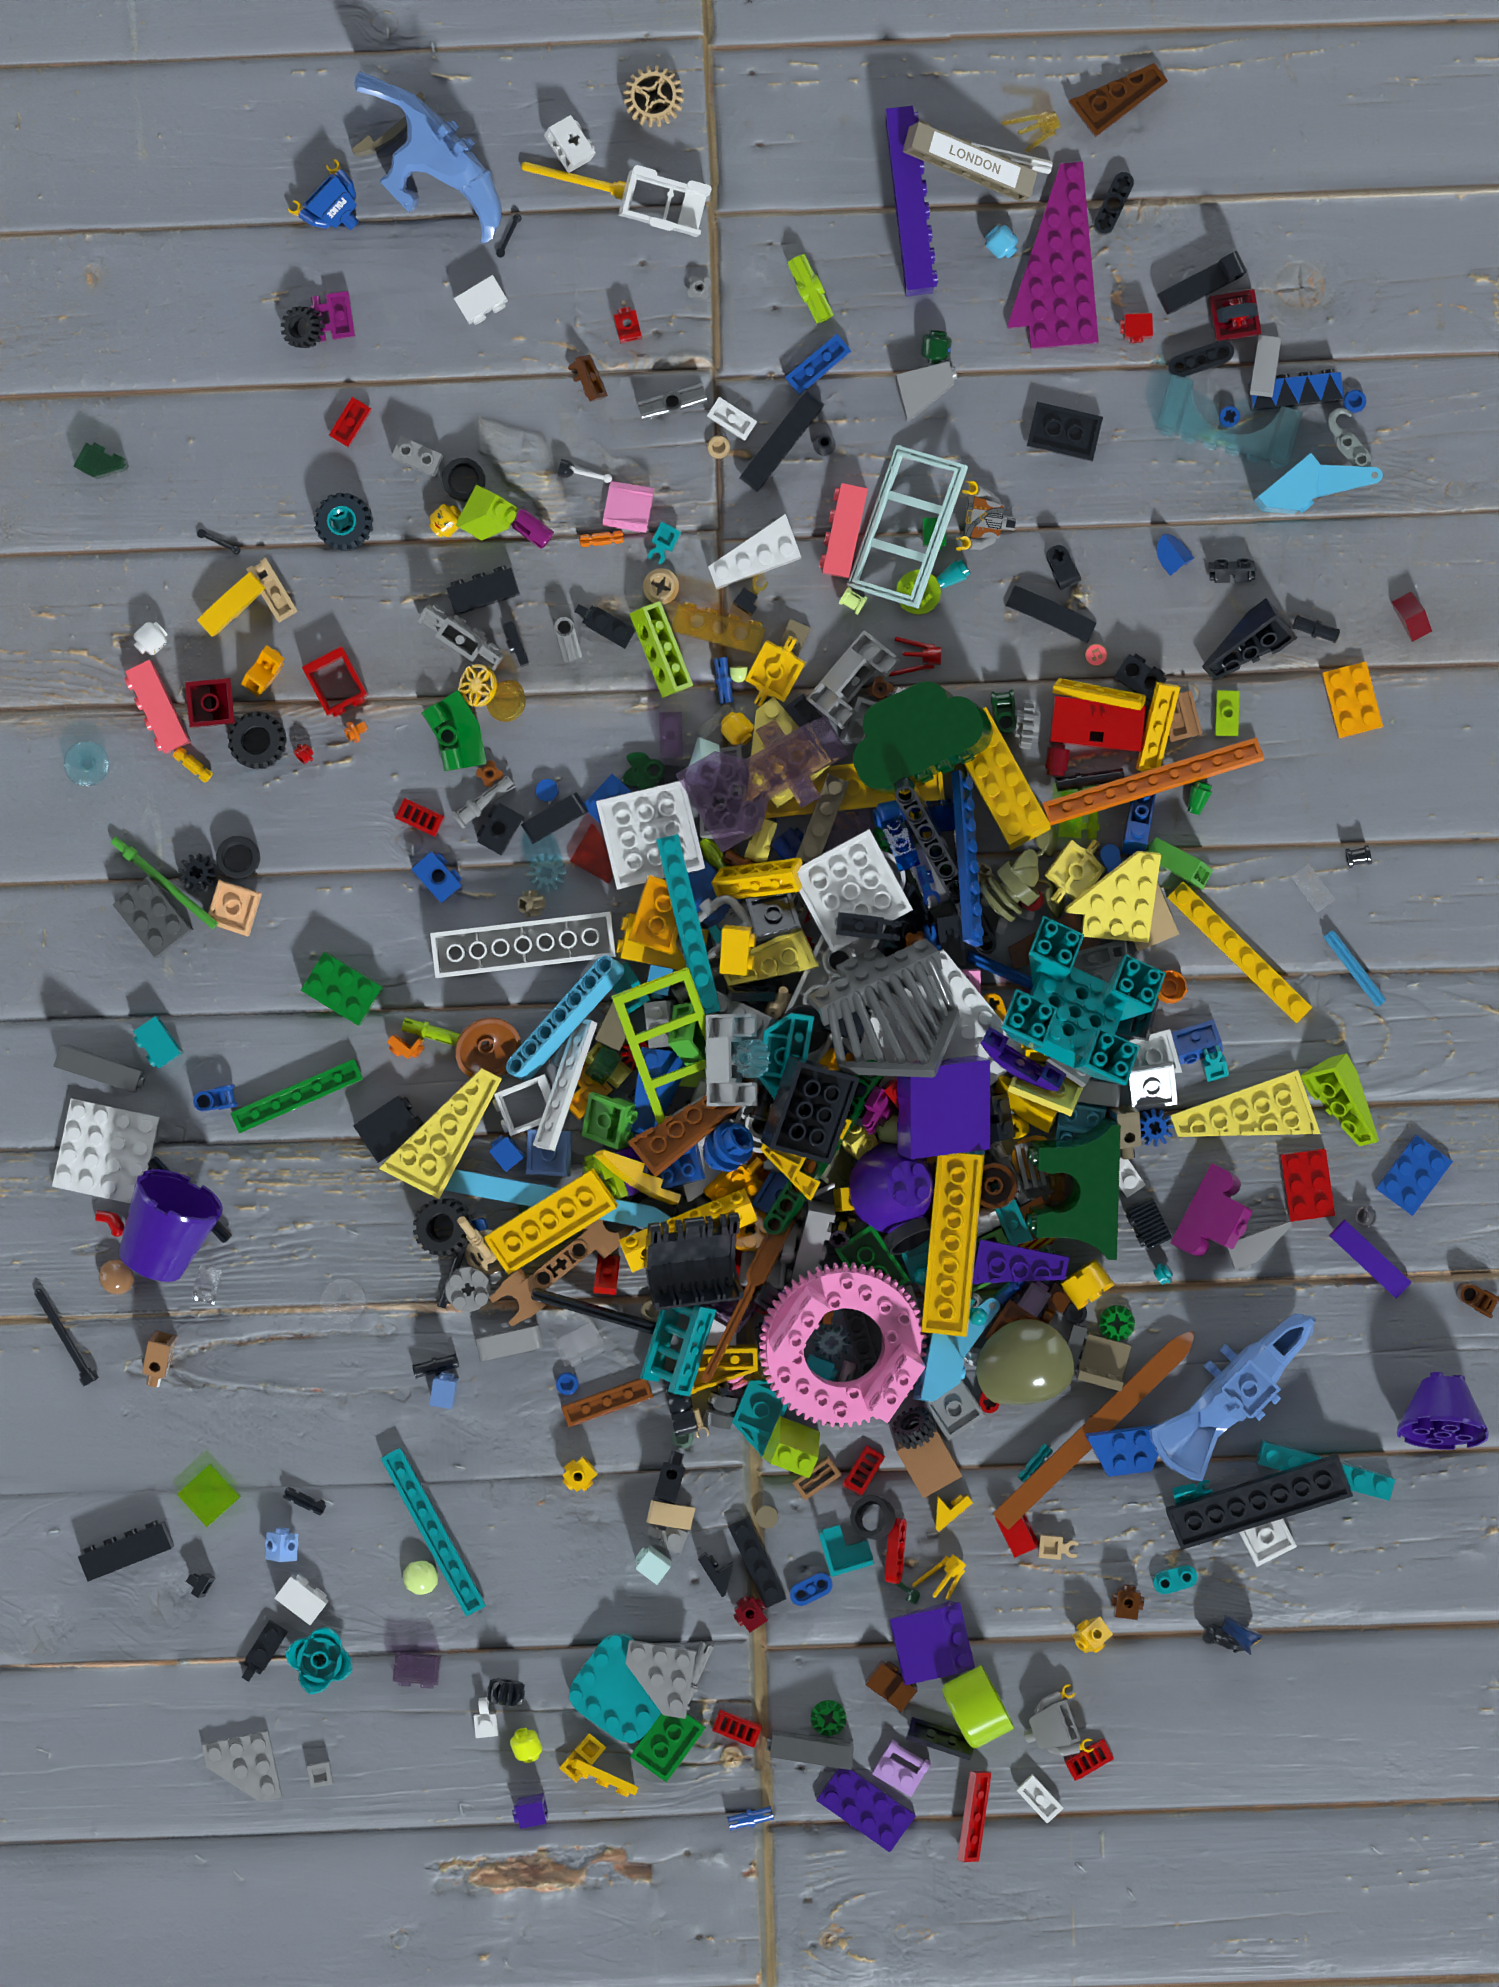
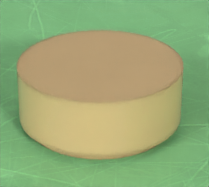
[707,436,730,459]

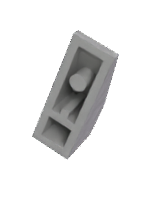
[1226,1220,1292,1272]

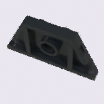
[876,882,934,957]

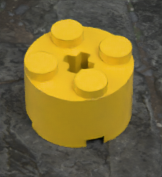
[1061,1258,1115,1310]

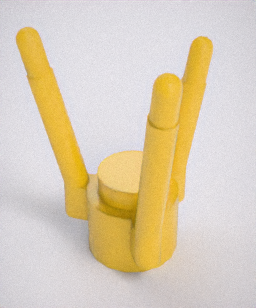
[912,1554,967,1600]

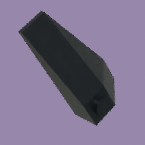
[1202,598,1298,681]

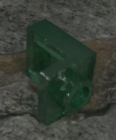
[585,1044,623,1085]

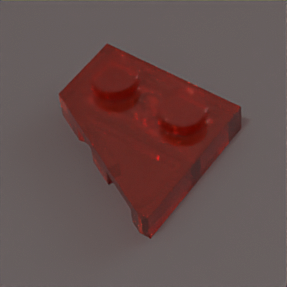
[570,824,614,884]

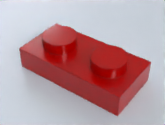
[329,397,372,448]
[593,1254,621,1295]

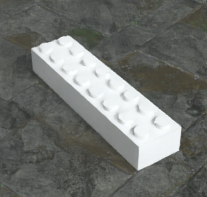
[430,912,616,978]

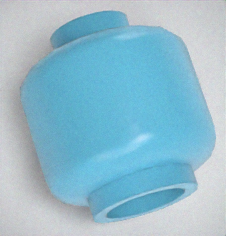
[985,224,1018,259]

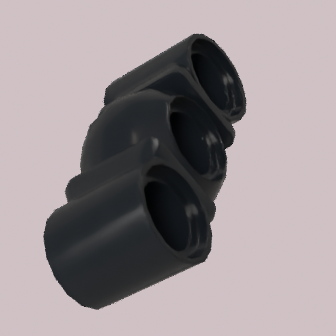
[663,1370,698,1436]

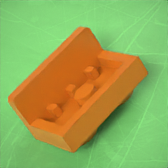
[387,1034,425,1059]

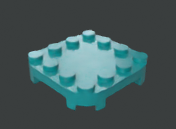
[569,1633,661,1743]

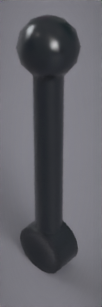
[496,214,522,258]
[197,529,240,555]

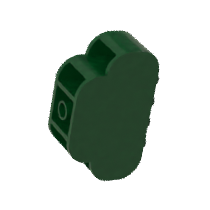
[853,681,993,794]

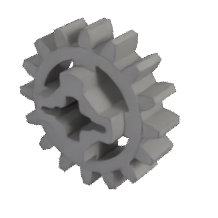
[1015,699,1040,749]

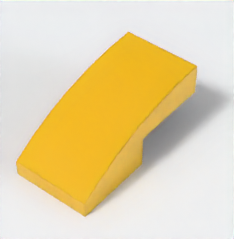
[559,1733,606,1783]

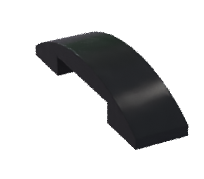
[1005,585,1097,643]

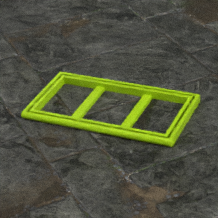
[611,967,706,1125]

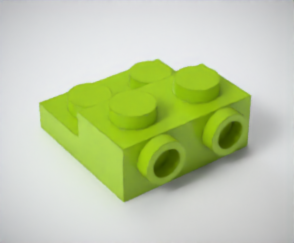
[582,1152,628,1199]

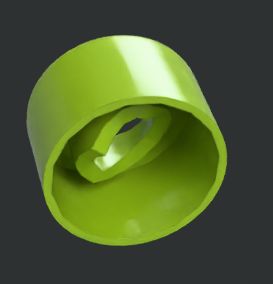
[942,1665,1015,1748]

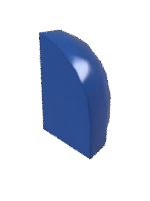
[1157,534,1194,576]

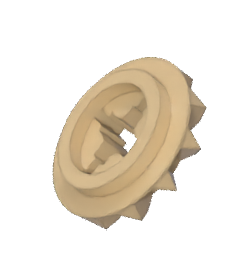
[643,568,679,605]

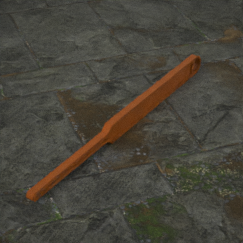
[702,1161,817,1383]

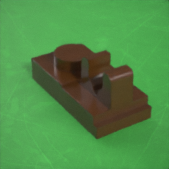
[568,354,608,402]

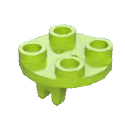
[896,570,941,615]

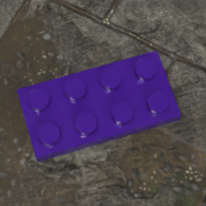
[816,1768,916,1853]

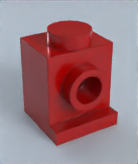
[614,307,642,344]

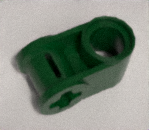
[990,689,1016,734]

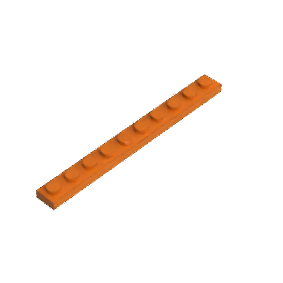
[1042,737,1264,826]

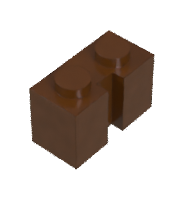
[865,1660,918,1712]

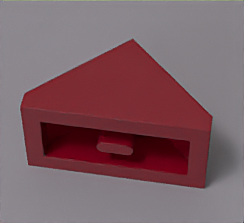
[1391,592,1432,642]

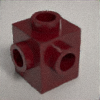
[733,1595,768,1633]

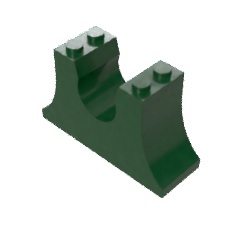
[1025,1118,1121,1260]

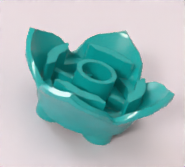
[285,1627,353,1695]

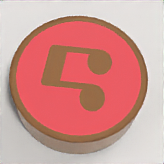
[1084,644,1108,667]

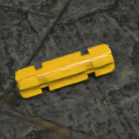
[172,747,213,783]

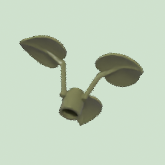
[1007,825,1066,919]

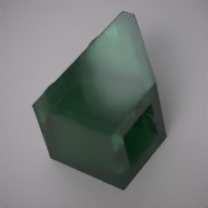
[73,442,129,479]

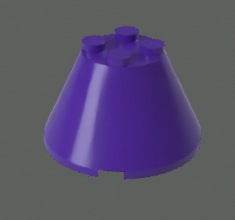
[849,1143,935,1233]
[1397,1372,1489,1450]

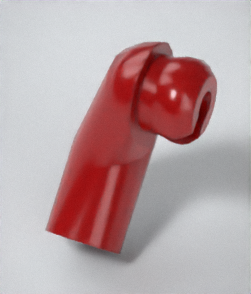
[95,1210,125,1237]

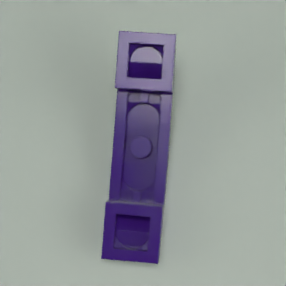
[980,1026,1066,1091]

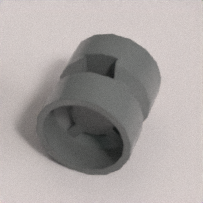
[702,1391,738,1429]

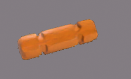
[579,531,624,547]

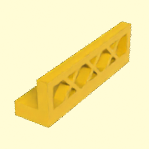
[711,858,803,899]

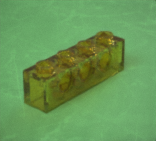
[671,601,766,655]

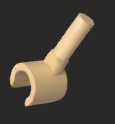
[693,1408,709,1439]

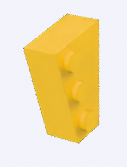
[691,1344,758,1394]

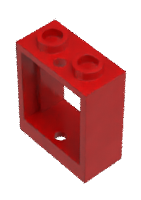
[302,646,369,718]

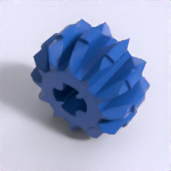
[1140,1108,1174,1147]

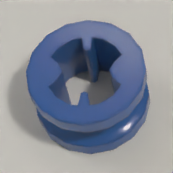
[1219,406,1240,428]

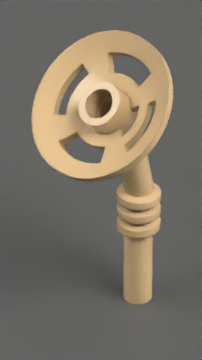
[457,1216,503,1275]

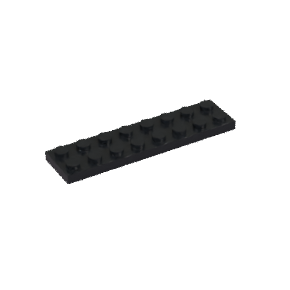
[1166,1453,1353,1550]

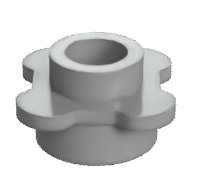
[687,275,712,300]

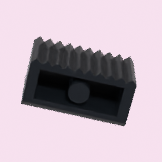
[1125,1197,1172,1250]

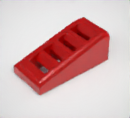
[395,798,445,837]
[842,1445,886,1497]
[712,1709,762,1748]
[1064,1738,1114,1781]

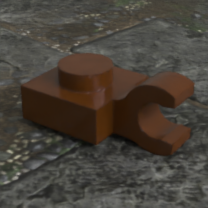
[1039,1283,1071,1324]

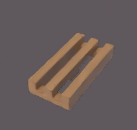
[792,1456,842,1500]

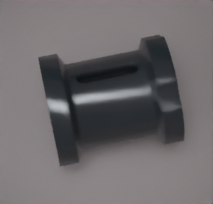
[1345,845,1372,868]

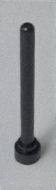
[34,1289,99,1387]

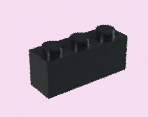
[446,565,520,615]

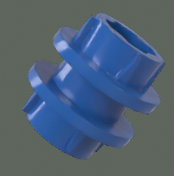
[703,1122,754,1172]

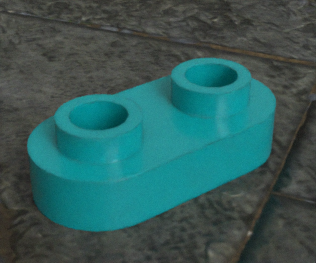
[1153,1564,1198,1594]

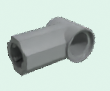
[554,617,583,663]

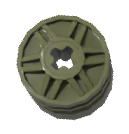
[980,861,1040,922]

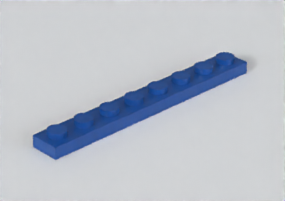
[951,770,984,947]

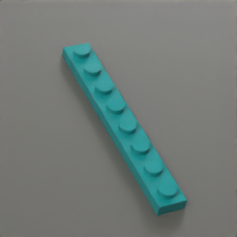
[656,834,721,1015]
[380,1447,486,1617]

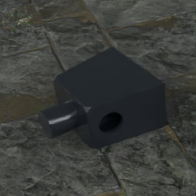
[653,1450,685,1504]

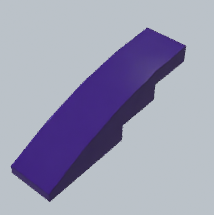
[1329,1219,1412,1299]

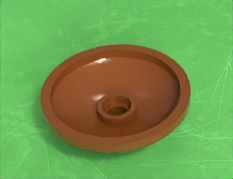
[455,1018,522,1078]

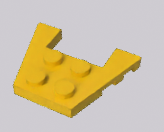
[760,1119,852,1200]

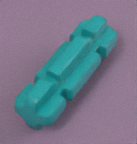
[1018,1444,1053,1483]

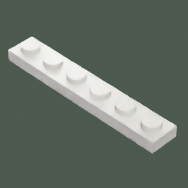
[533,1019,597,1151]

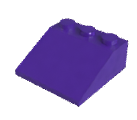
[889,1601,975,1685]

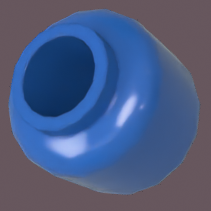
[873,800,906,832]

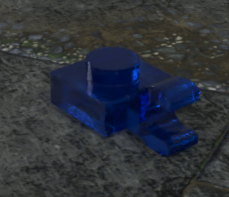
[916,865,941,907]

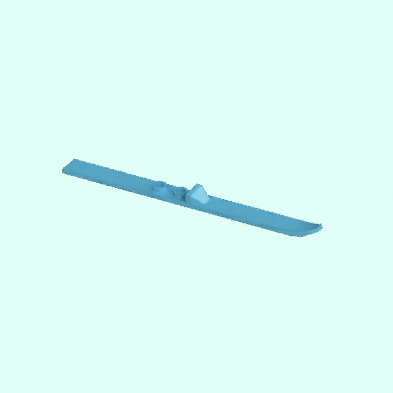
[444,1169,671,1228]

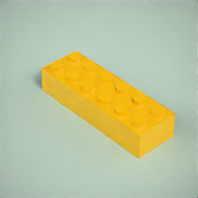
[964,707,1051,850]

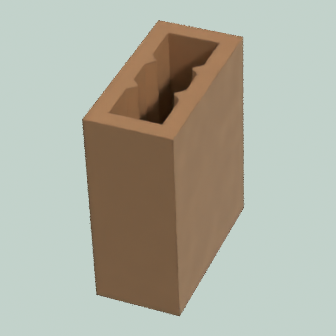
[896,1430,962,1498]

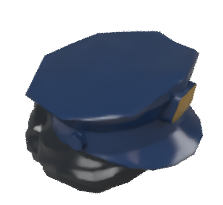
[1202,1615,1262,1655]

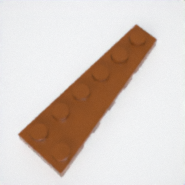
[628,1071,761,1177]

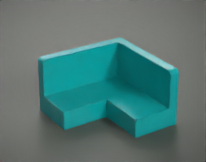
[612,961,651,1014]
[818,1524,875,1577]

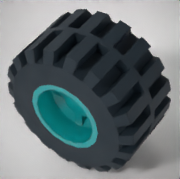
[314,492,374,551]

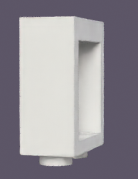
[492,1074,551,1136]

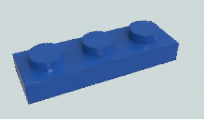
[785,334,851,396]

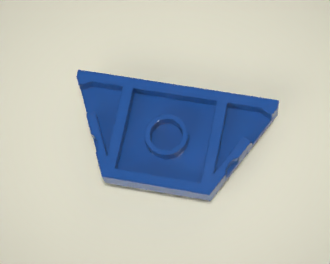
[1085,1424,1159,1477]

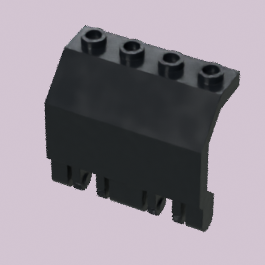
[645,1212,744,1310]

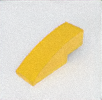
[197,571,266,637]
[994,1075,1058,1133]

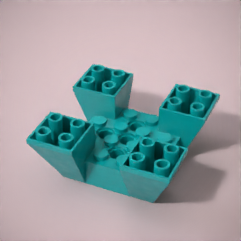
[1001,916,1166,1086]

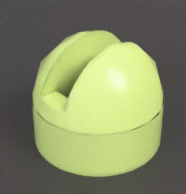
[729,666,748,683]

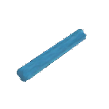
[1324,930,1386,1007]

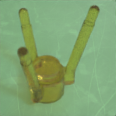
[1002,111,1061,152]

